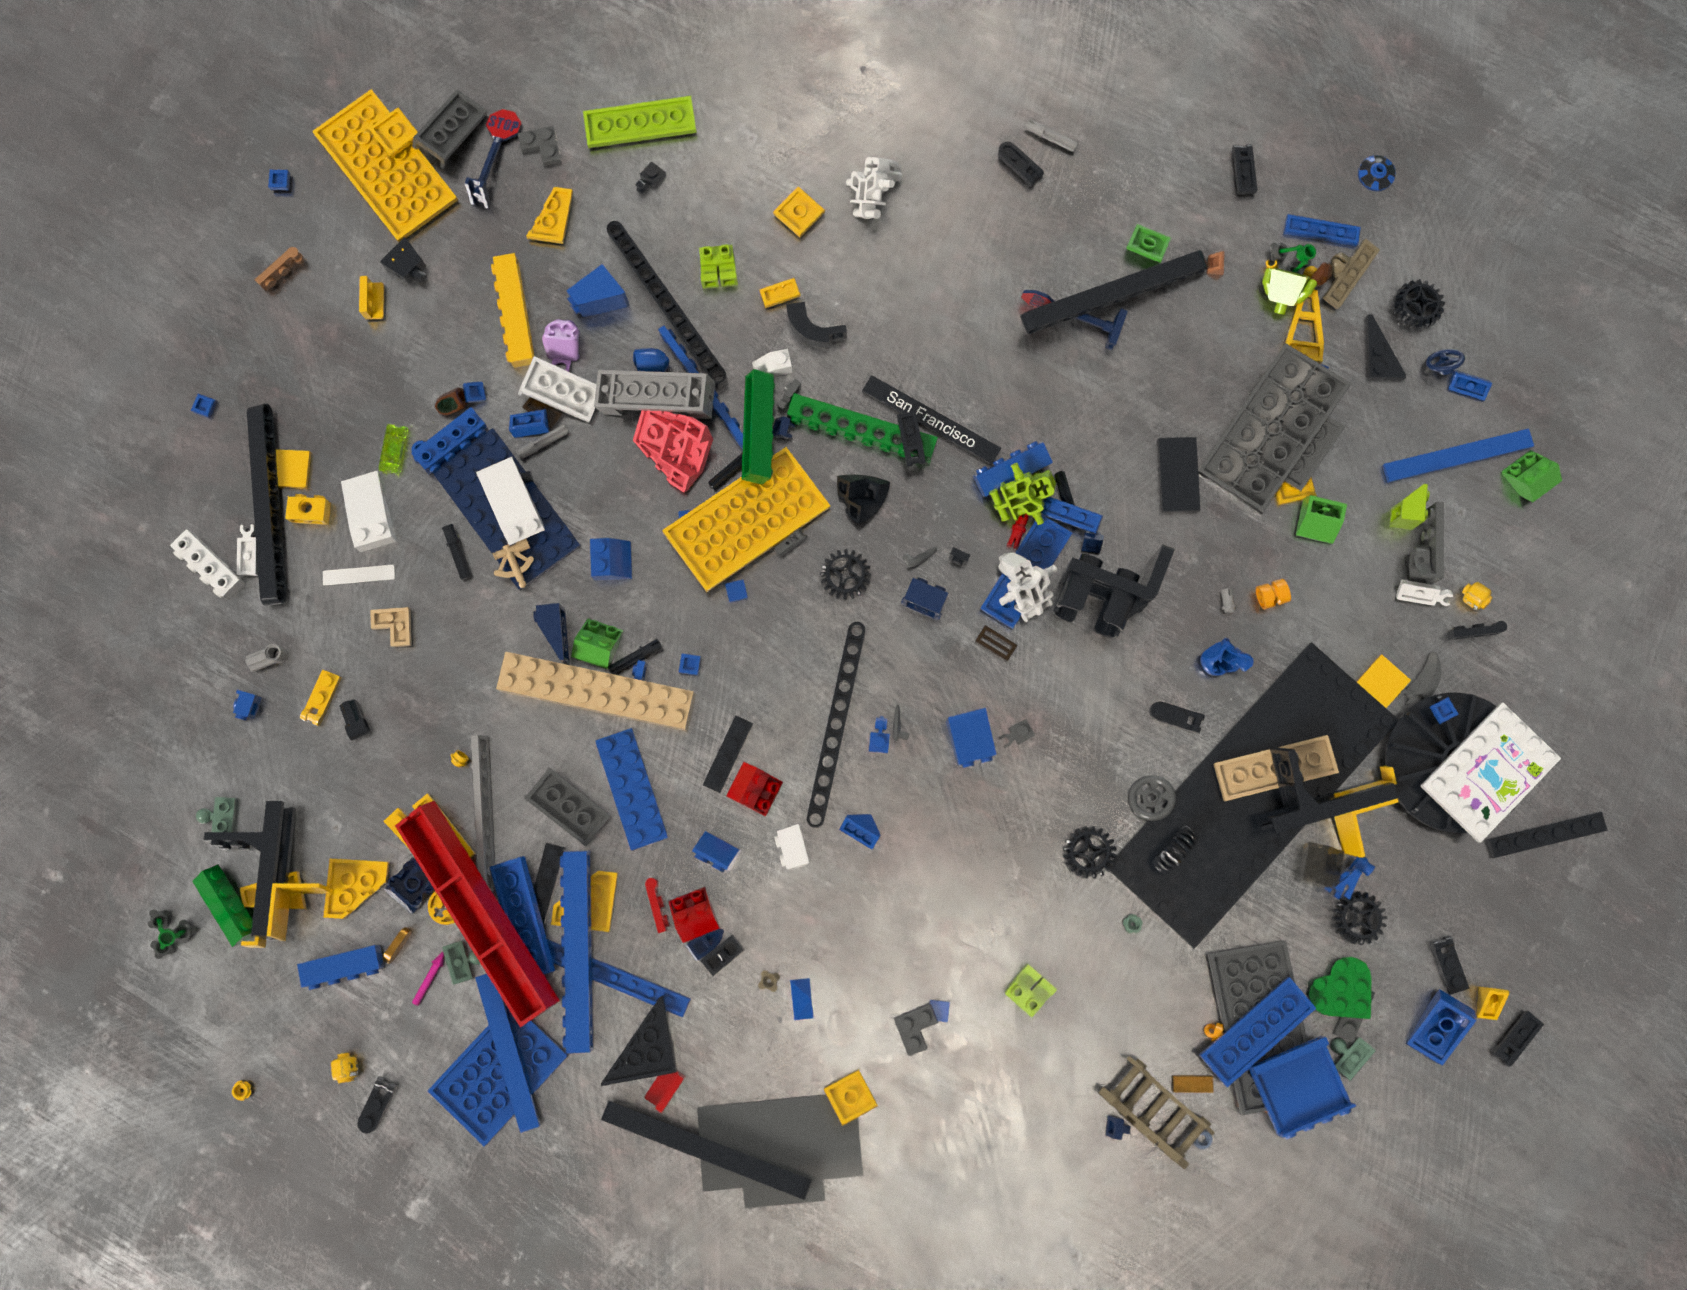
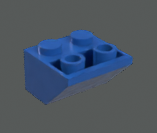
[692,831,741,872]

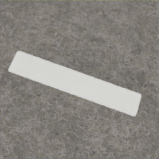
[323,565,395,585]

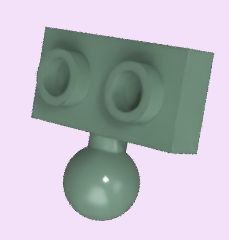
[196,797,237,832]
[442,941,480,985]
[1330,1037,1376,1081]

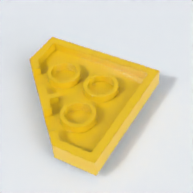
[323,858,390,919]
[551,871,618,932]

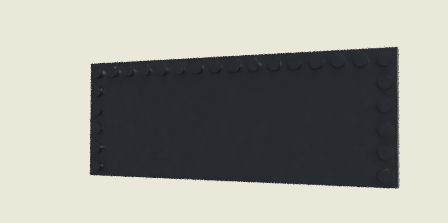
[1107,642,1399,949]

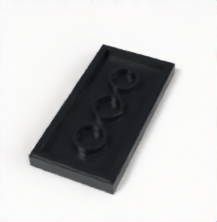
[1158,437,1201,513]

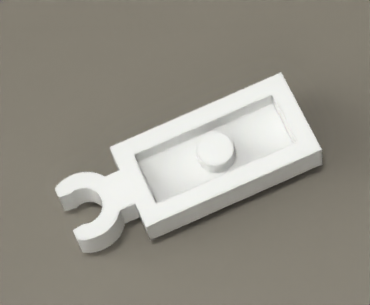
[237,524,258,577]
[1396,580,1453,606]

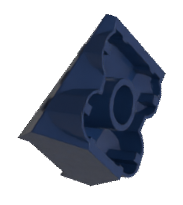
[384,857,434,914]

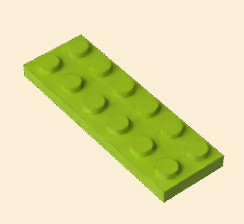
[583,96,697,148]

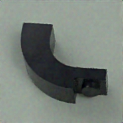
[786,302,847,348]

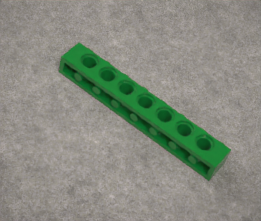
[787,393,938,463]

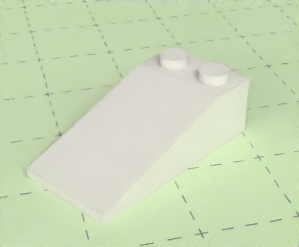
[476,457,545,545]
[341,471,397,552]

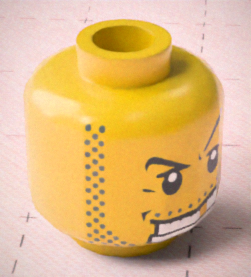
[1462,582,1493,610]
[331,1053,359,1083]

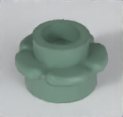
[1123,914,1143,934]

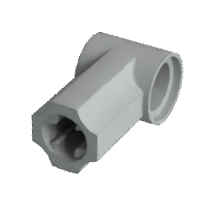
[245,644,288,672]

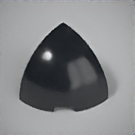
[837,475,890,524]

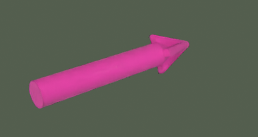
[412,952,444,1006]

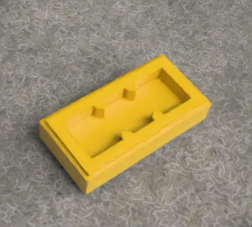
[759,278,801,308]

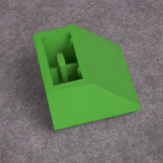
[1501,450,1562,502]
[1296,495,1347,544]
[571,618,623,669]

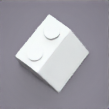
[774,824,810,870]

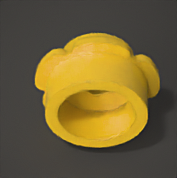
[450,750,469,768]
[232,1080,252,1101]

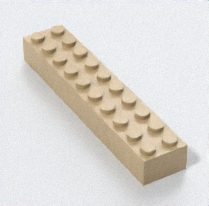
[496,652,696,731]

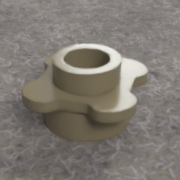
[758,970,780,992]

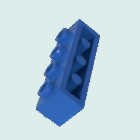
[411,407,488,475]
[973,441,1053,496]
[297,945,385,990]

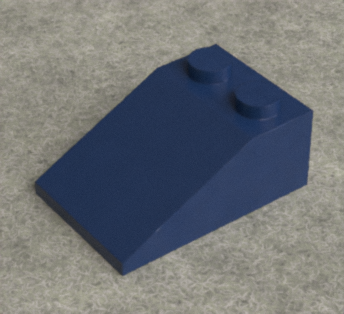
[533,603,570,665]

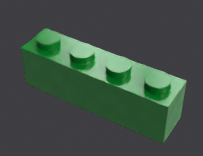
[192,864,253,947]

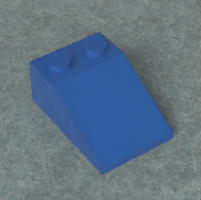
[1407,989,1477,1066]

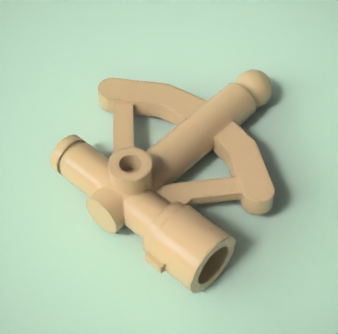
[492,538,534,588]

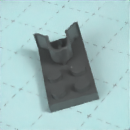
[413,89,487,169]
[1408,502,1444,585]
[524,767,610,846]

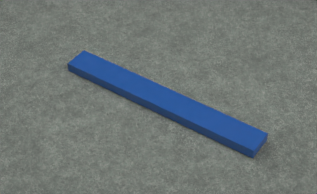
[1382,429,1534,483]
[547,939,691,1017]
[475,974,541,1133]

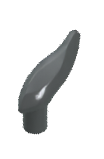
[902,546,937,567]
[893,705,910,741]

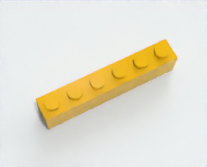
[491,253,535,368]

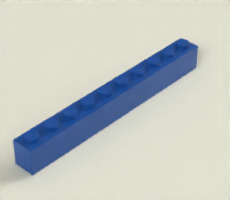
[560,851,593,1053]

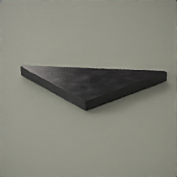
[601,995,677,1086]

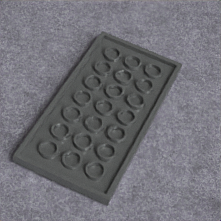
[1208,941,1307,1116]

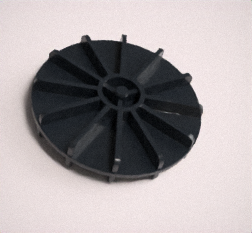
[1385,692,1515,833]

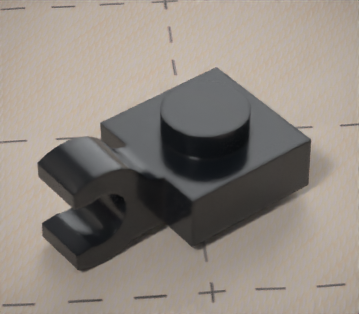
[635,161,666,194]

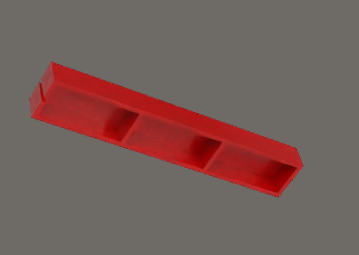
[395,800,560,1027]

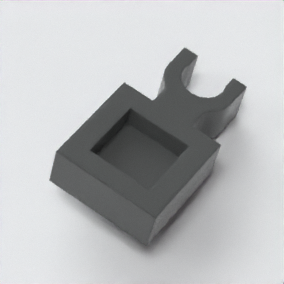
[777,379,802,412]
[999,719,1036,749]

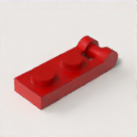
[645,878,670,933]

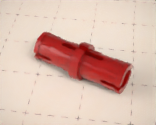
[1007,513,1029,549]

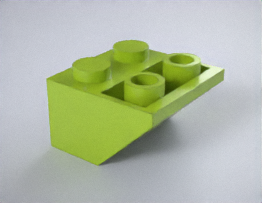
[1389,484,1430,530]

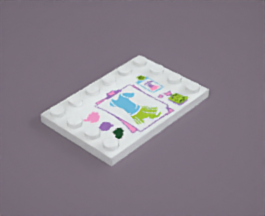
[1420,702,1561,842]

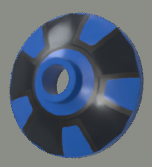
[1358,155,1396,191]

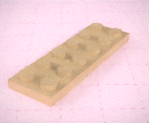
[1213,735,1339,802]

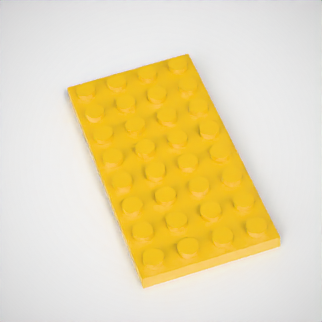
[312,89,458,242]
[662,447,830,592]

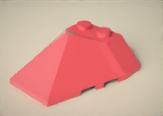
[633,411,713,493]

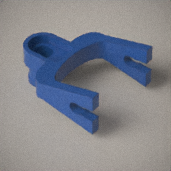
[1324,857,1375,900]

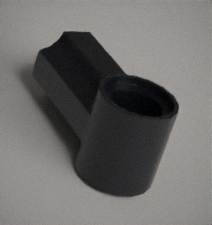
[339,699,370,741]

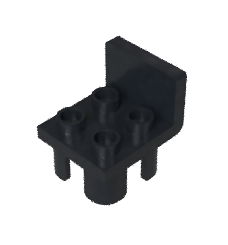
[1052,544,1175,638]

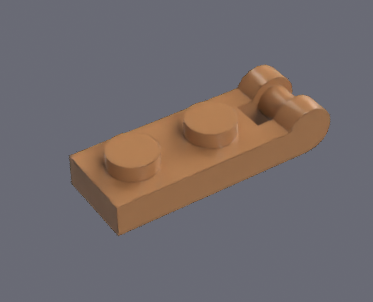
[254,247,304,291]

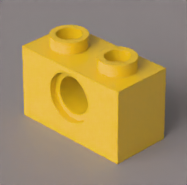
[285,494,331,525]

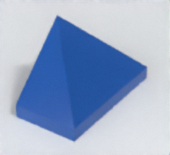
[839,814,881,850]
[790,978,814,1020]

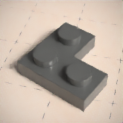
[518,126,561,166]
[894,1004,939,1057]

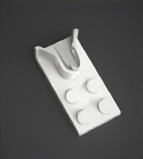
[518,356,596,423]

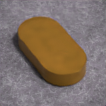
[382,927,412,964]

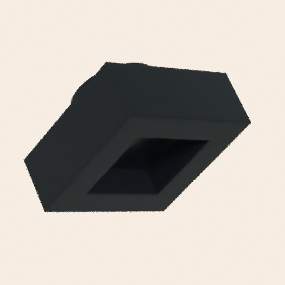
[949,547,970,566]

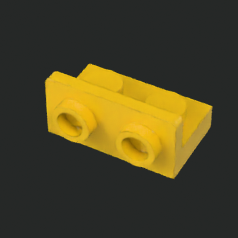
[359,276,385,319]

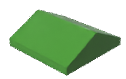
[1126,224,1171,263]

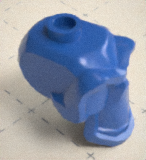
[1200,638,1254,676]

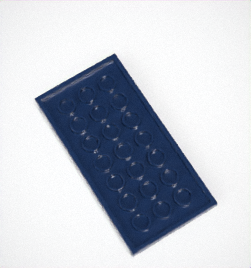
[433,428,581,591]

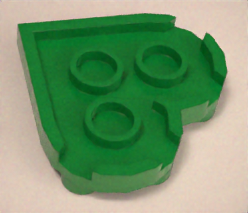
[1309,957,1372,1019]

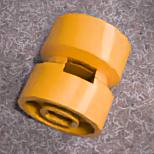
[1256,578,1291,610]

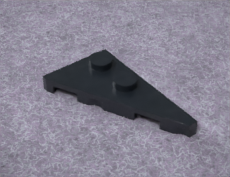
[1366,314,1406,380]

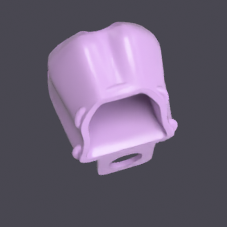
[542,319,580,372]

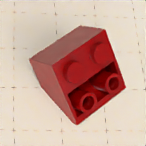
[726,762,783,817]
[668,887,720,943]

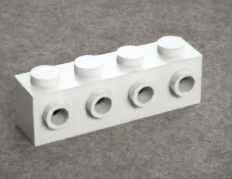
[170,529,246,600]

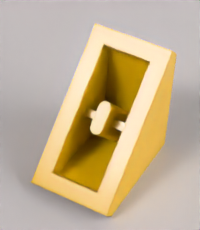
[1477,986,1510,1020]

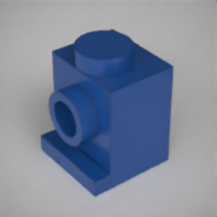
[233,690,262,721]

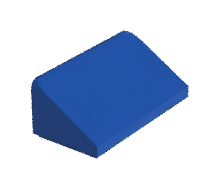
[1448,369,1492,401]
[509,409,549,438]

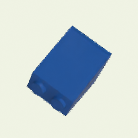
[566,264,630,318]
[946,707,997,768]

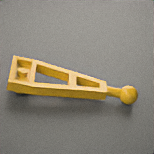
[1285,266,1324,364]

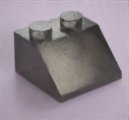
[1298,842,1344,890]

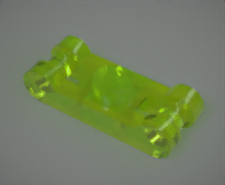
[379,424,408,474]

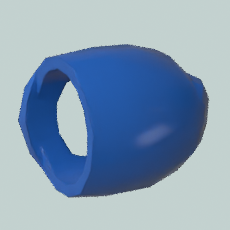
[633,348,669,372]

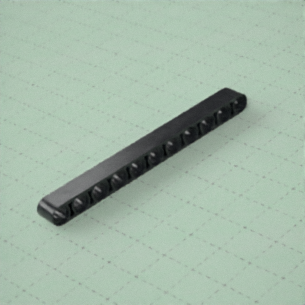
[607,221,728,389]
[1020,250,1209,334]
[247,403,287,607]
[807,622,865,828]
[601,1101,812,1200]

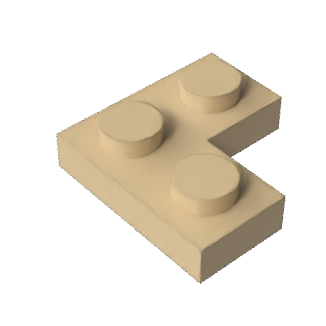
[370,607,412,647]

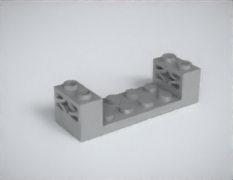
[594,370,715,419]

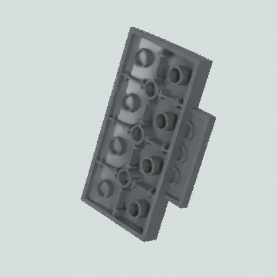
[1199,343,1351,513]
[697,1095,864,1209]

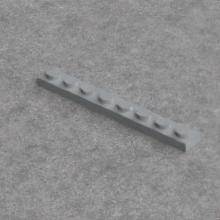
[470,735,496,892]

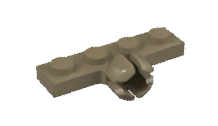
[1323,239,1380,309]

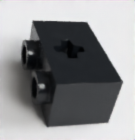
[701,935,745,976]

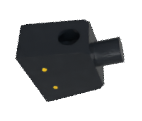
[380,237,427,283]

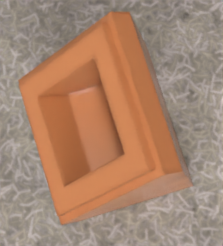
[1207,251,1224,275]

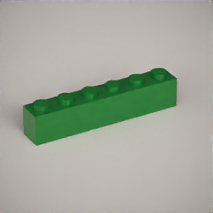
[742,369,775,485]

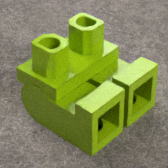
[699,244,738,288]
[1004,963,1057,1018]

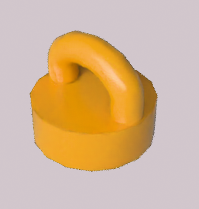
[1204,1022,1224,1042]

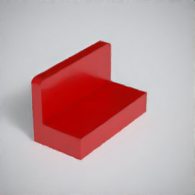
[644,1071,686,1113]

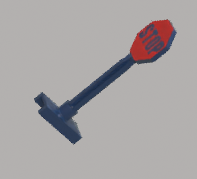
[464,109,522,208]
[1021,290,1128,350]

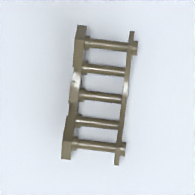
[1099,1056,1215,1170]

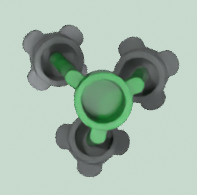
[1270,242,1316,274]
[147,909,196,959]

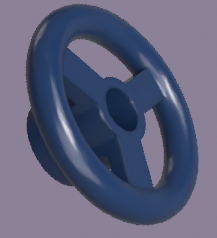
[1426,349,1465,375]

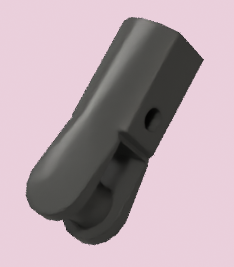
[773,528,808,557]

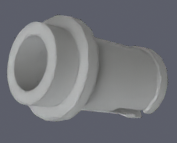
[1221,588,1237,614]

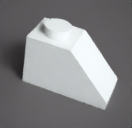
[752,349,792,377]

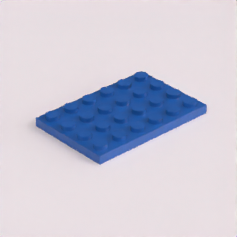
[428,1006,569,1147]

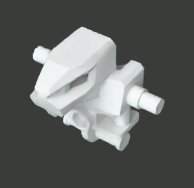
[846,157,902,219]
[998,553,1057,622]

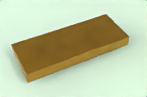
[1172,1076,1214,1093]

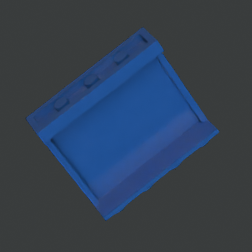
[1249,1036,1356,1139]

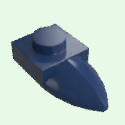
[685,929,724,961]

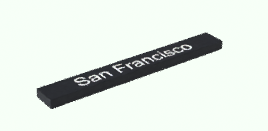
[862,375,1001,465]

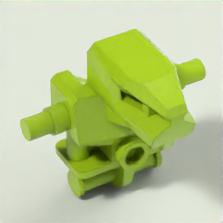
[989,463,1056,525]

